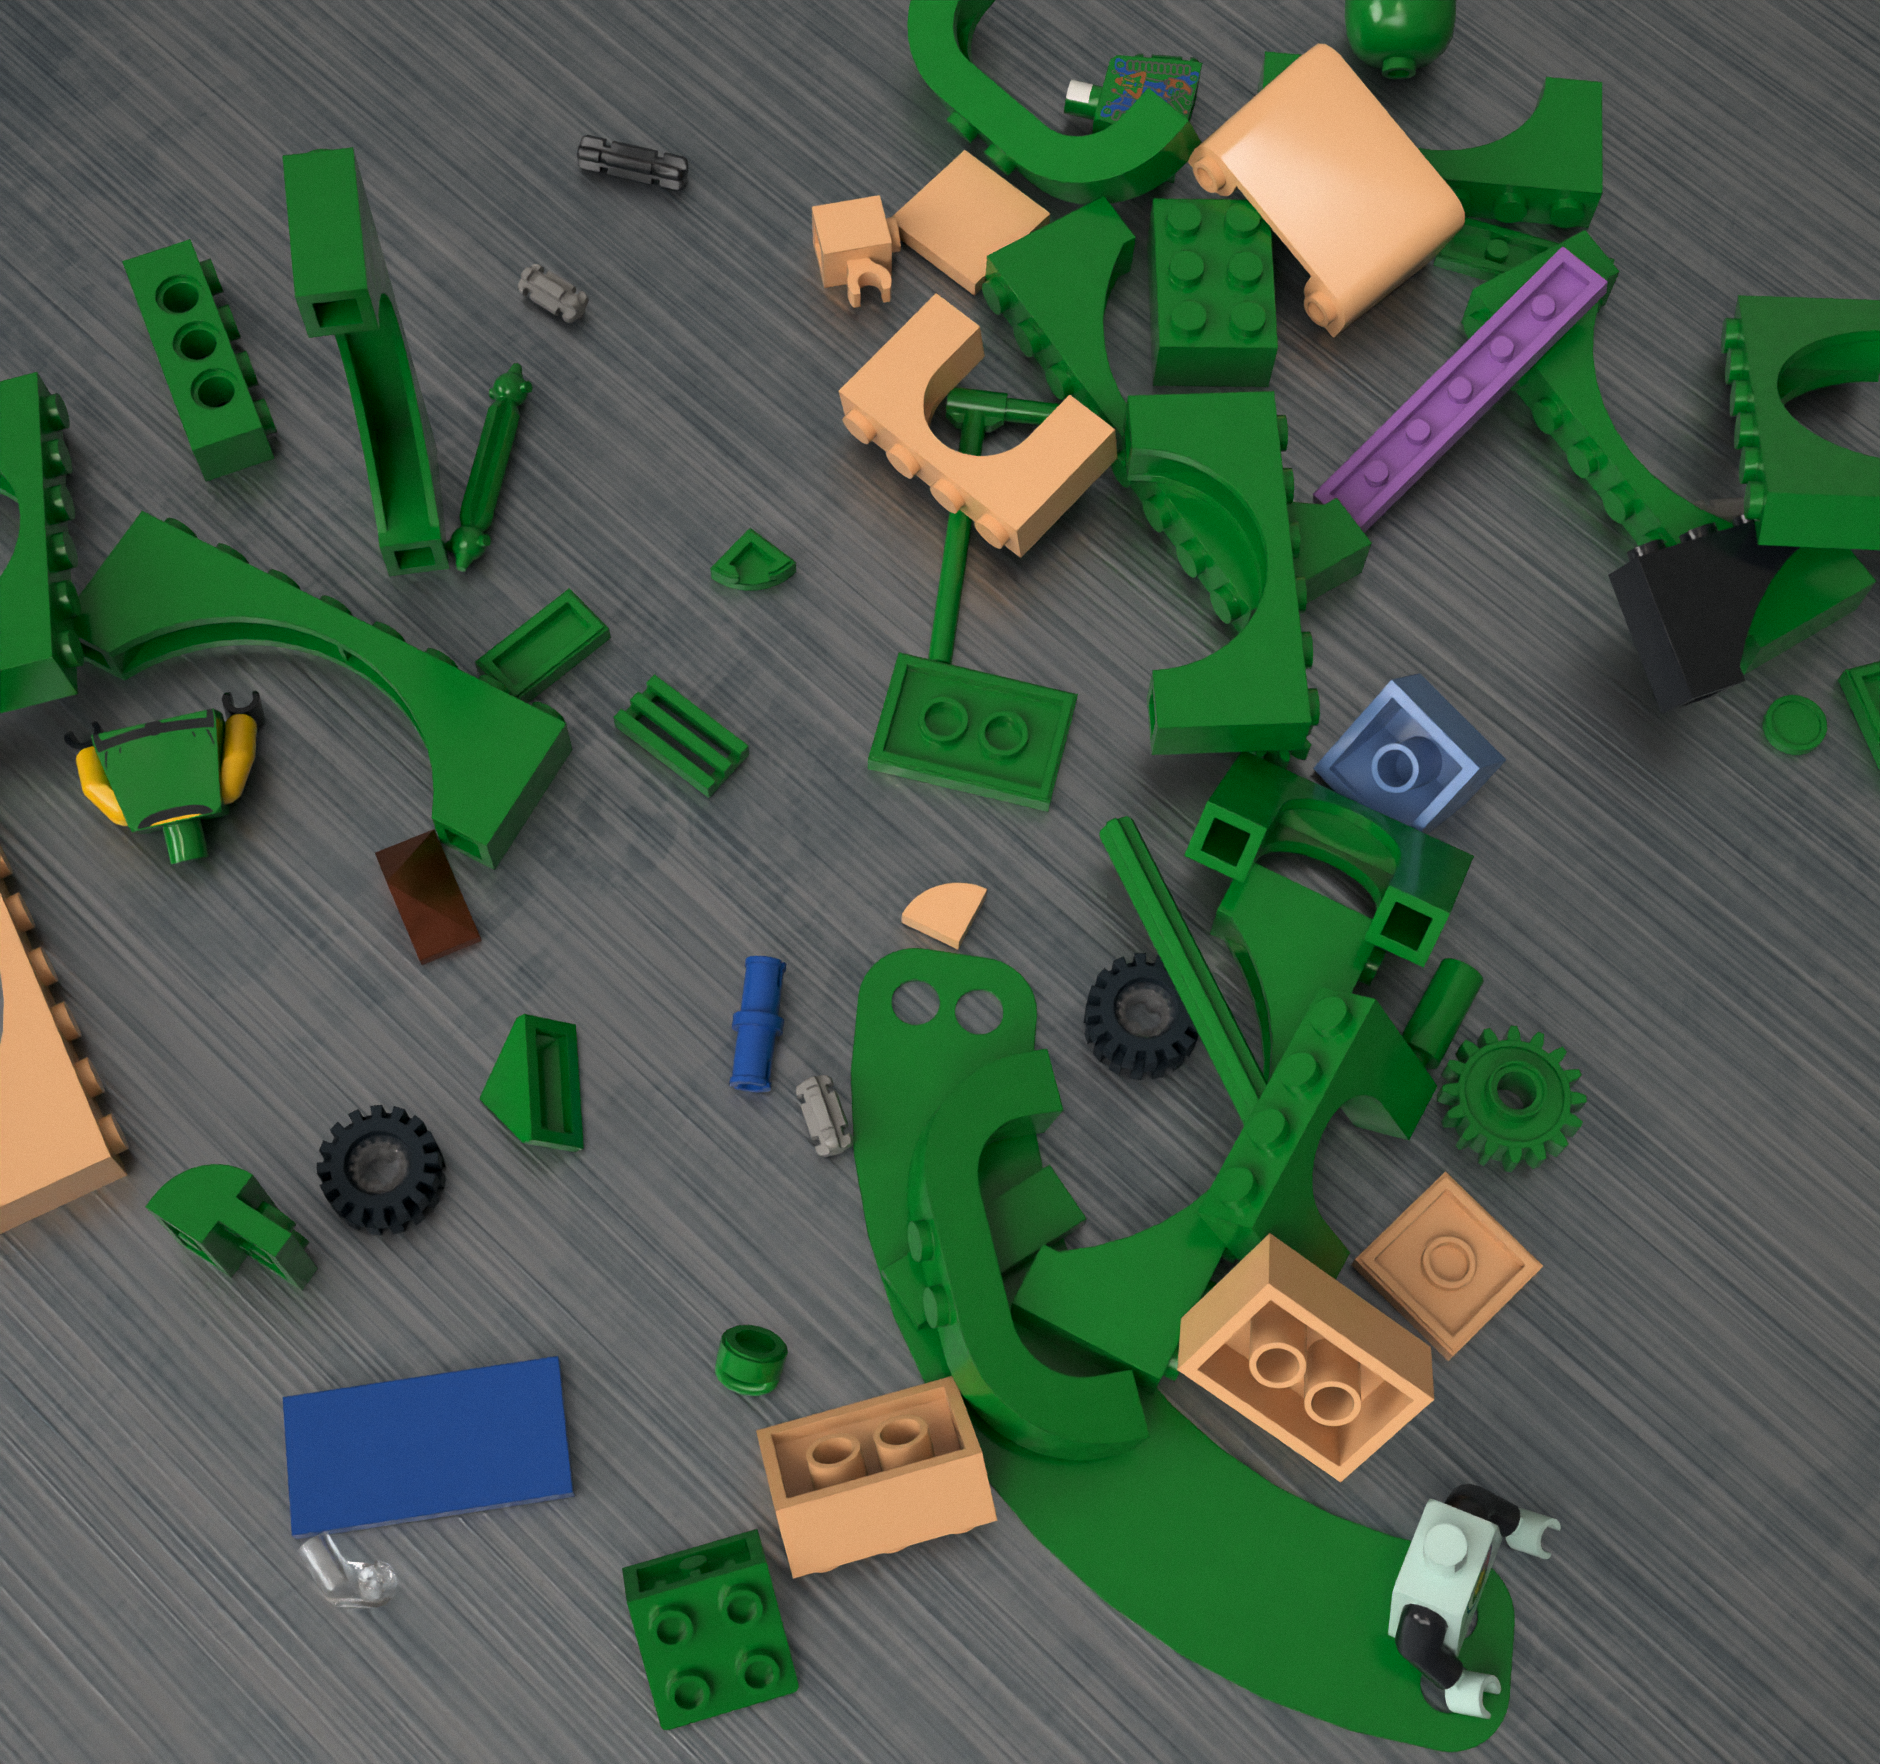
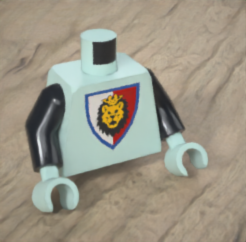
[1388,1484,1561,1719]

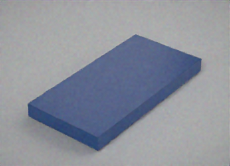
[283,1356,575,1540]

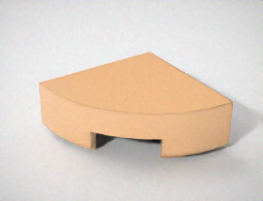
[901,883,987,950]

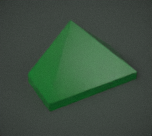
[479,1014,584,1152]

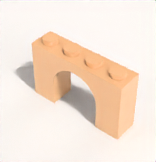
[838,293,1117,558]

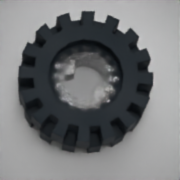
[1083,953,1199,1080]
[317,1105,446,1236]

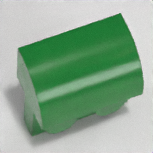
[145,1164,318,1290]

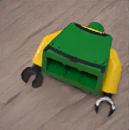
[64,691,265,865]

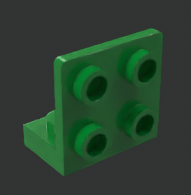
[622,1529,799,1730]

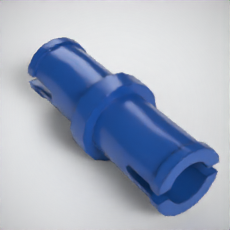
[729,956,787,1093]

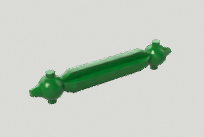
[446,363,533,572]

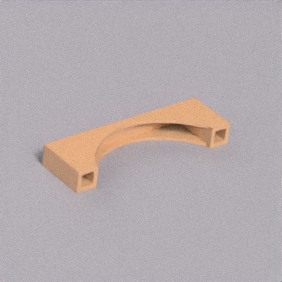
[0,845,129,1234]

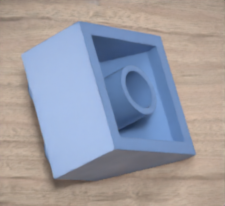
[1313,673,1506,834]

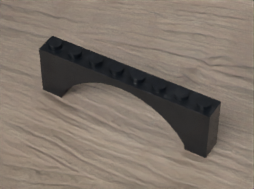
[1608,514,1800,714]

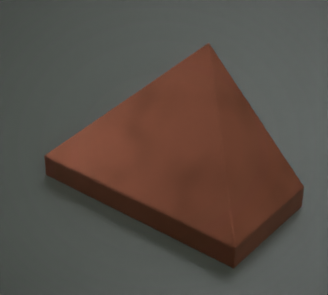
[375,829,482,965]

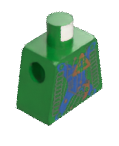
[1064,55,1203,183]

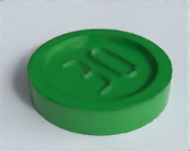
[1762,695,1827,755]

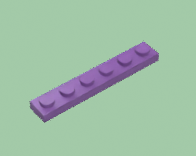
[1313,246,1608,533]

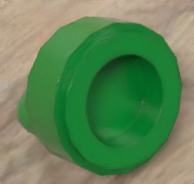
[715,1325,788,1396]

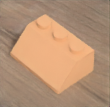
[756,1376,998,1579]

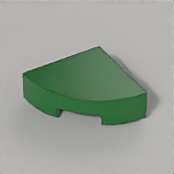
[710,528,796,591]

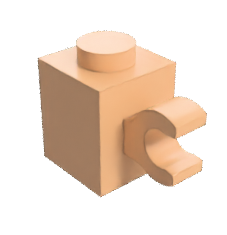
[812,195,901,308]

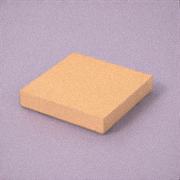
[892,150,1051,296]
[1351,1171,1543,1361]

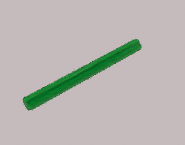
[1099,816,1268,1125]

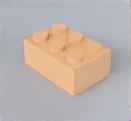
[1177,1233,1434,1482]

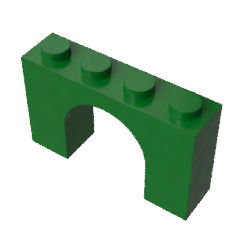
[1184,752,1474,968]
[1197,987,1437,1279]

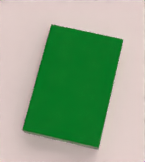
[868,652,1078,812]

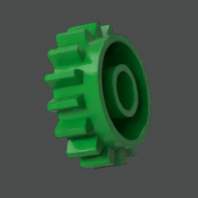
[1437,1025,1587,1172]

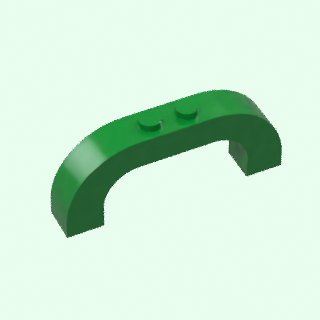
[907,0,1202,205]
[907,1049,1150,1460]

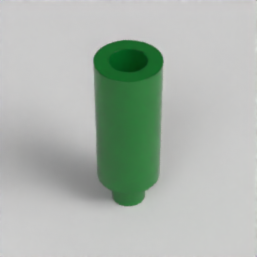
[1402,958,1484,1069]

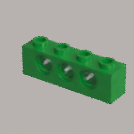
[122,239,277,482]

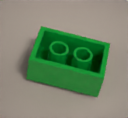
[1147,198,1278,387]

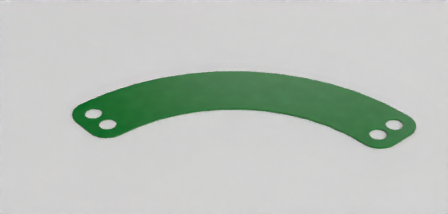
[851,948,1515,1752]

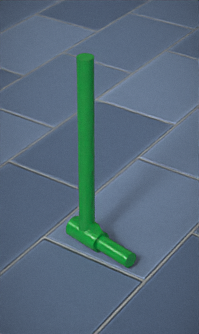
[928,387,1060,664]

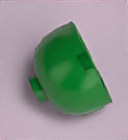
[1345,0,1456,79]

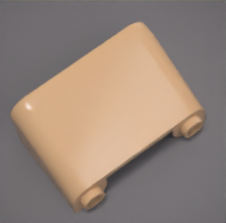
[1188,43,1465,338]

